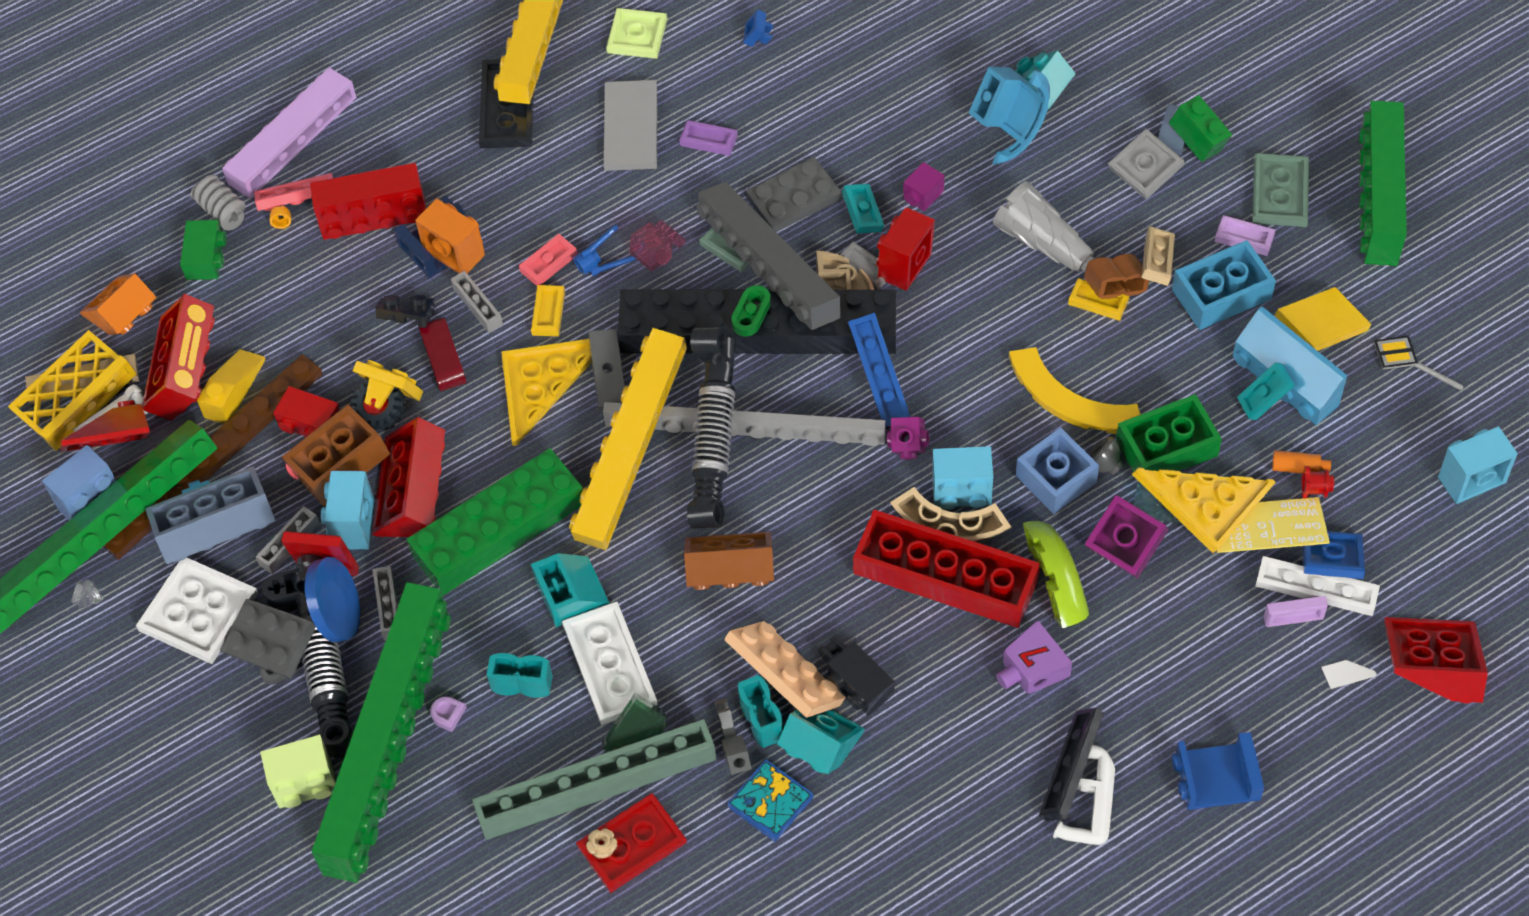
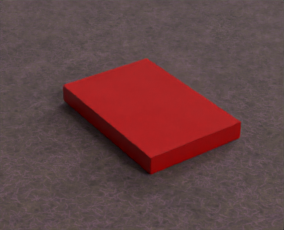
[282,531,359,576]
[576,793,687,893]

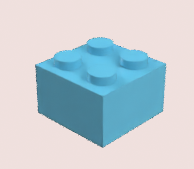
[1438,426,1518,504]
[932,446,993,509]
[321,471,375,550]

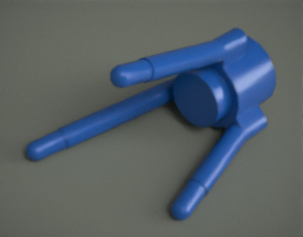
[573,225,637,277]

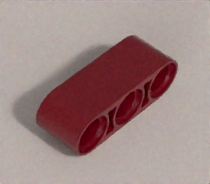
[419,317,467,392]

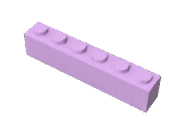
[222,67,356,199]

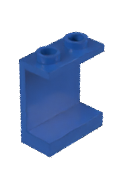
[1172,732,1264,810]

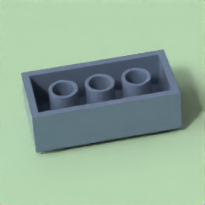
[145,466,276,564]

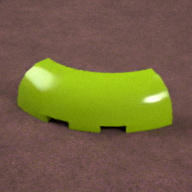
[1023,521,1089,628]

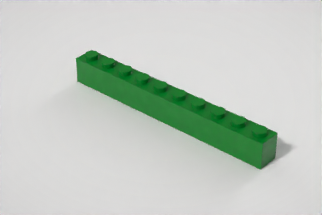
[0,420,218,634]

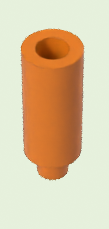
[1272,450,1331,474]

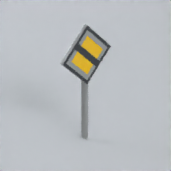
[1374,336,1463,390]

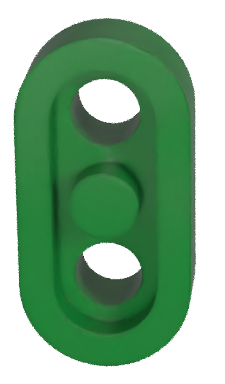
[732,285,771,336]

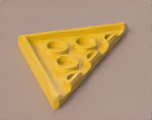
[501,339,592,446]
[1132,468,1276,553]

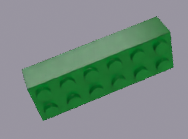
[1358,100,1407,266]
[406,448,583,596]

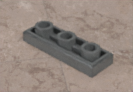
[588,329,624,411]

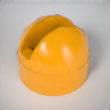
[269,205,291,229]

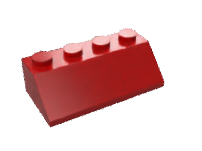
[371,417,445,537]

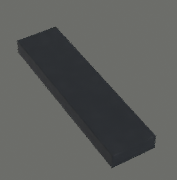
[1039,707,1104,821]

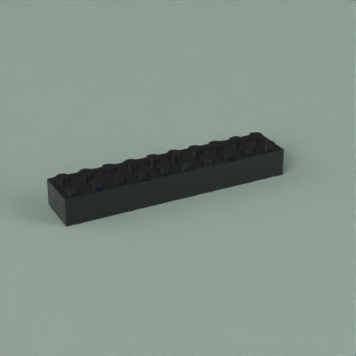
[617,289,896,354]

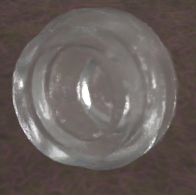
[71,580,103,608]

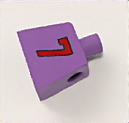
[996,621,1072,693]

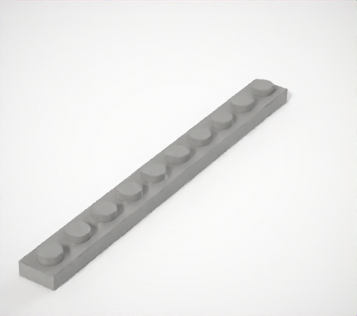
[603,402,886,446]

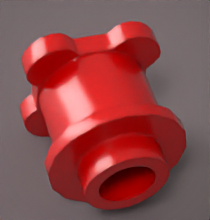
[1301,466,1334,498]

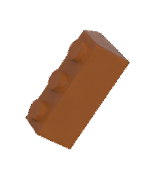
[282,405,390,507]
[684,531,774,590]

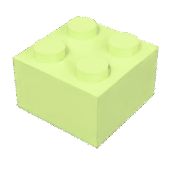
[260,735,336,808]

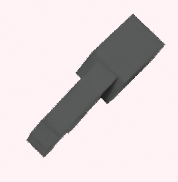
[714,698,752,775]

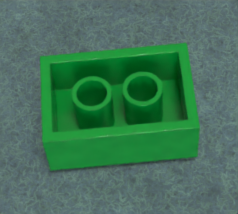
[1116,394,1222,486]

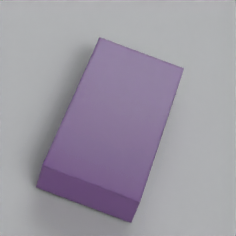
[680,120,738,156]

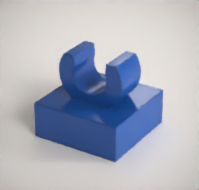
[743,9,773,47]

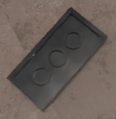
[479,59,534,149]

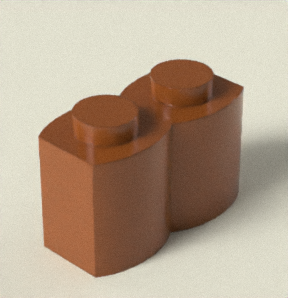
[1084,254,1150,299]

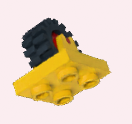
[351,360,423,431]

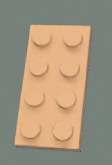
[724,621,846,718]

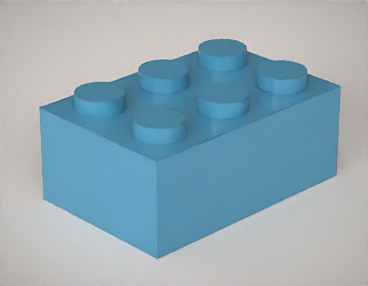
[1172,240,1276,330]

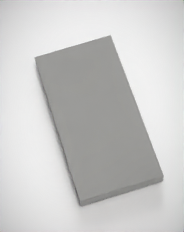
[604,80,657,171]

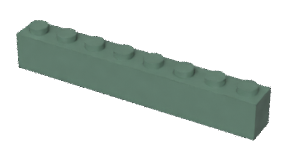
[472,719,716,840]

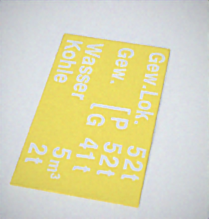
[1217,497,1330,553]

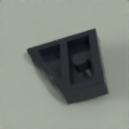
[375,295,435,327]

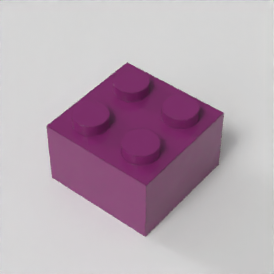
[1084,495,1168,579]

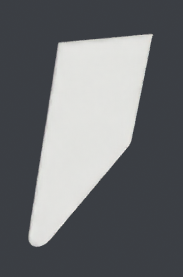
[1321,660,1376,689]

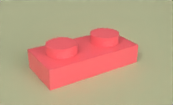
[519,234,578,286]

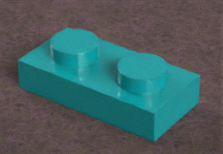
[842,184,884,234]
[1237,362,1295,420]

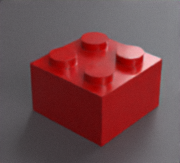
[876,207,935,291]

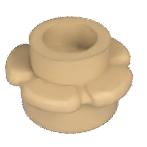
[586,829,617,858]

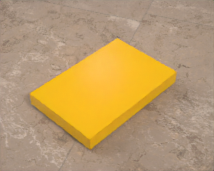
[1274,287,1372,351]

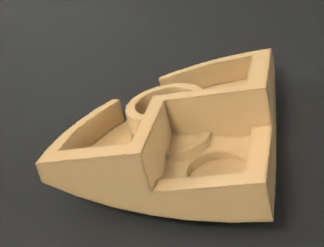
[816,251,874,290]

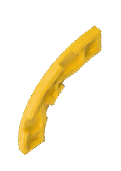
[1009,347,1140,434]

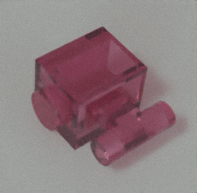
[629,221,686,272]

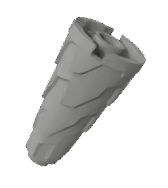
[993,181,1094,272]

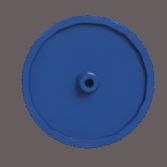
[305,557,360,643]

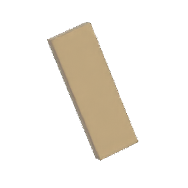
[1141,227,1175,286]

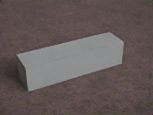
[450,271,503,333]
[256,506,320,574]
[373,566,398,641]

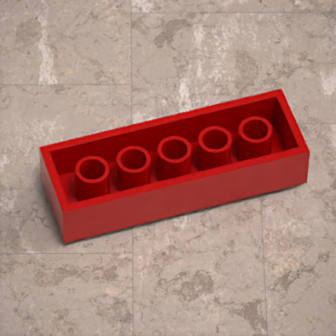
[853,509,1040,628]

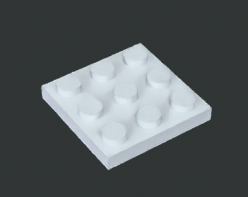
[136,557,258,664]

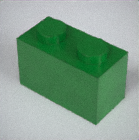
[1169,95,1233,162]
[180,220,227,280]

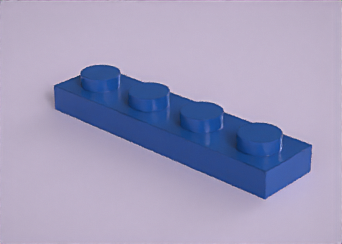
[848,313,910,428]

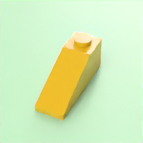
[197,349,266,424]

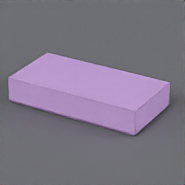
[1215,215,1276,256]
[1263,596,1328,627]

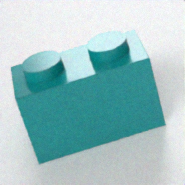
[777,709,865,774]

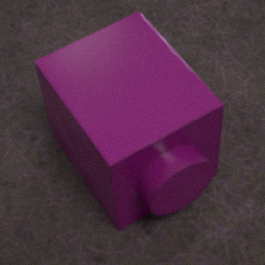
[903,162,945,211]

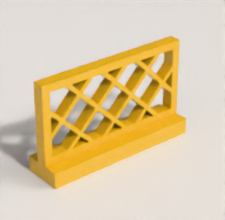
[8,330,137,451]

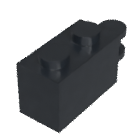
[818,636,895,716]

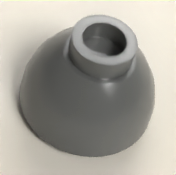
[1088,437,1124,475]

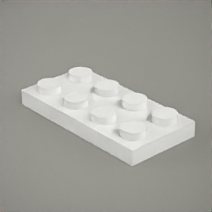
[562,602,658,725]

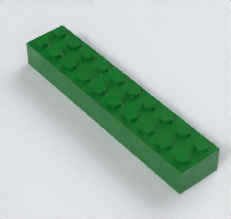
[311,582,451,883]

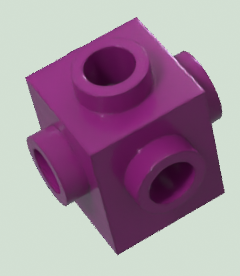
[887,417,929,460]

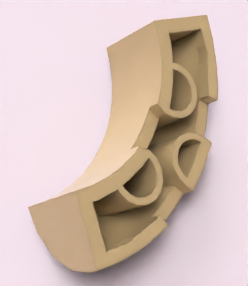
[890,487,1011,541]

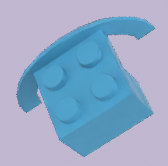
[968,67,1050,165]

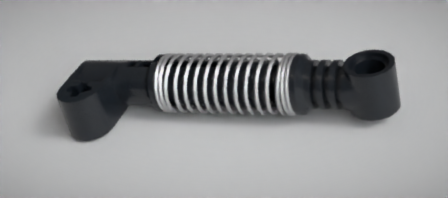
[687,326,736,529]
[262,569,352,758]

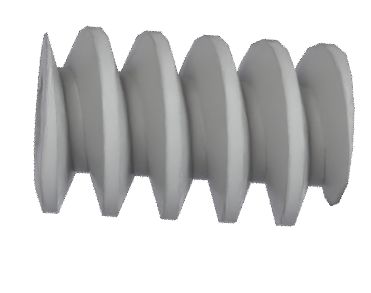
[190,175,245,231]

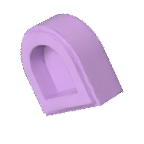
[430,696,466,732]

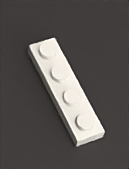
[1256,556,1380,616]

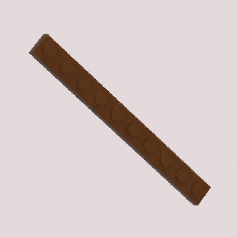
[103,354,323,560]

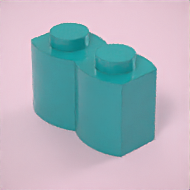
[487,653,553,698]
[738,675,783,748]

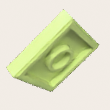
[606,8,667,59]

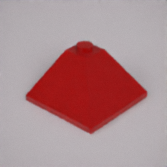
[60,400,150,453]
[1384,617,1488,703]

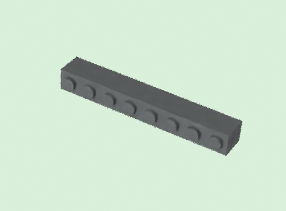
[697,182,840,330]

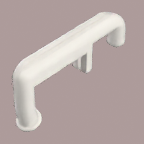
[1053,745,1115,845]

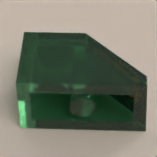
[602,693,667,752]

